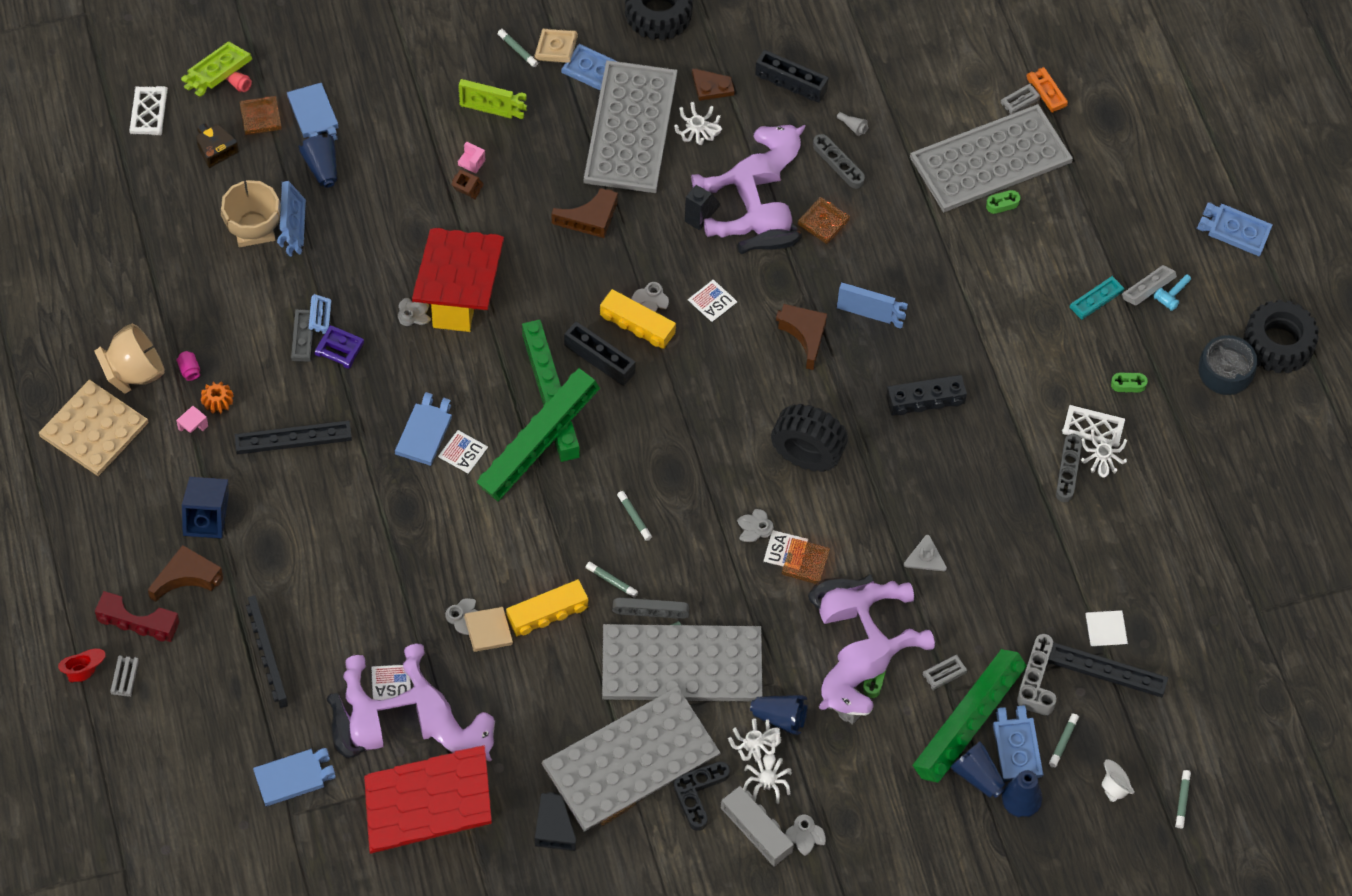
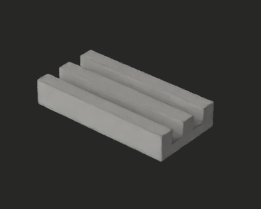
[1001,84,1041,115]
[923,655,967,690]
[110,656,139,697]

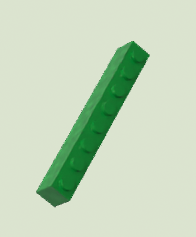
[522,320,579,462]
[477,368,600,502]
[912,649,1027,783]

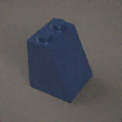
[182,477,229,539]

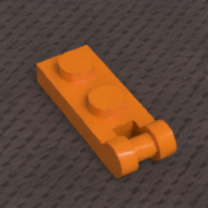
[1027,67,1068,113]

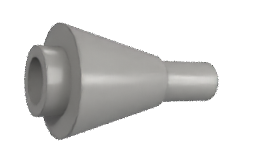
[837,112,868,136]

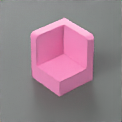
[458,142,485,173]
[176,406,208,433]

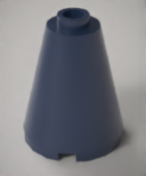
[298,134,337,188]
[750,695,808,735]
[951,742,1005,798]
[1002,770,1042,817]

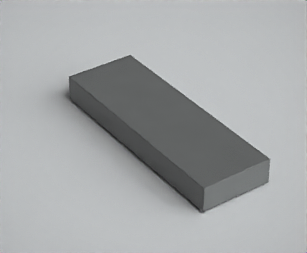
[291,309,313,362]

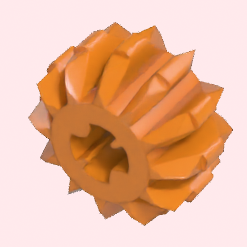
[201,381,233,414]

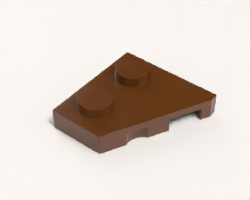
[692,69,734,101]

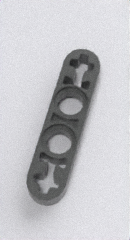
[813,134,865,189]
[1056,434,1082,502]
[612,598,690,619]

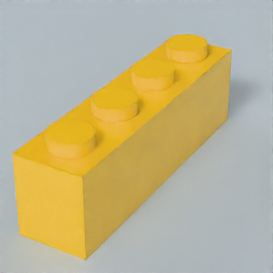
[600,289,676,349]
[506,579,588,637]

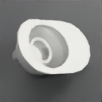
[1102,759,1134,802]

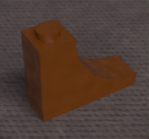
[551,188,618,238]
[776,304,827,370]
[148,545,223,602]

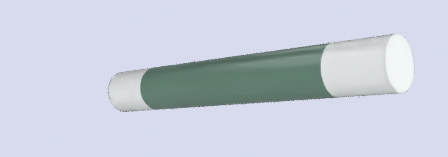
[498,29,538,67]
[617,491,652,541]
[586,561,638,598]
[1049,714,1079,767]
[1175,770,1191,828]

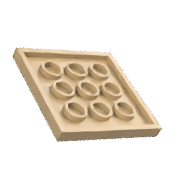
[39,380,149,476]

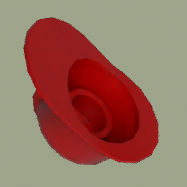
[58,649,106,682]

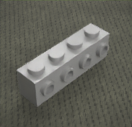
[721,786,794,866]

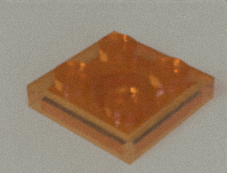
[240,96,281,135]
[798,197,850,244]
[782,538,830,584]

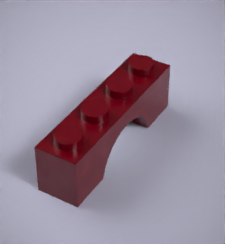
[95,591,180,642]

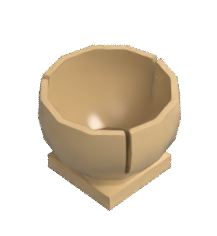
[221,180,281,247]
[94,323,165,394]

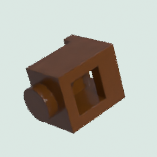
[451,169,484,200]

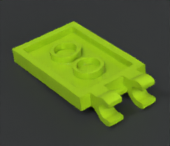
[181,41,252,97]
[459,79,527,119]

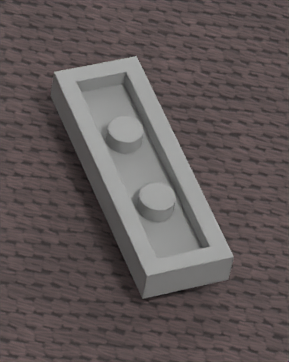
[1122,265,1177,306]

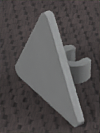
[904,535,947,571]

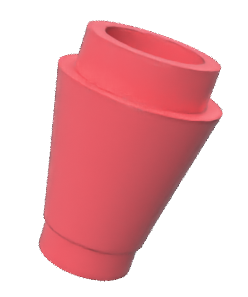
[226,72,252,92]

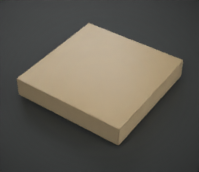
[535,29,578,63]
[464,607,513,652]

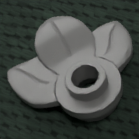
[631,282,669,312]
[398,298,431,326]
[737,509,774,542]
[445,598,477,635]
[785,815,826,856]

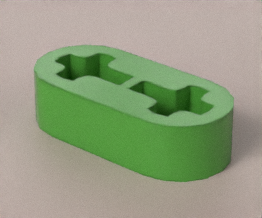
[986,190,1020,213]
[1111,373,1148,392]
[863,670,886,698]

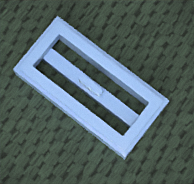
[309,294,331,334]

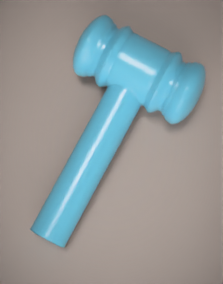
[1154,275,1191,311]

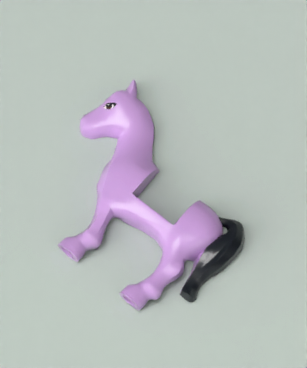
[691,125,805,254]
[808,574,935,715]
[327,644,495,761]

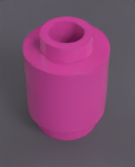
[176,351,200,381]

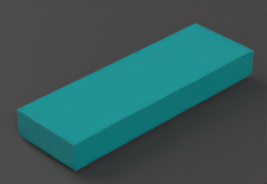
[1070,276,1125,320]

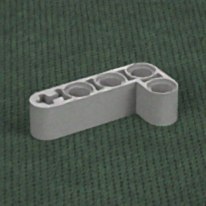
[1017,634,1056,715]

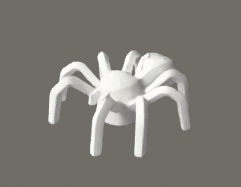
[674,102,722,145]
[1081,429,1127,478]
[728,719,781,761]
[743,754,792,804]

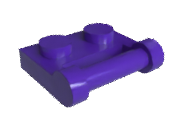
[315,325,364,369]

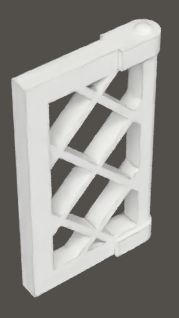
[130,86,168,135]
[1062,405,1125,448]

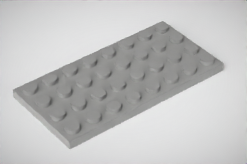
[584,60,677,193]
[910,104,1073,212]
[602,624,762,701]
[542,687,720,832]

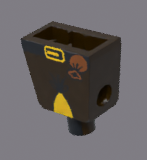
[196,124,239,168]

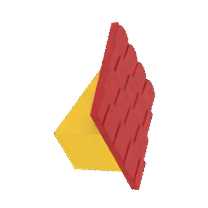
[412,228,504,332]
[364,745,492,854]

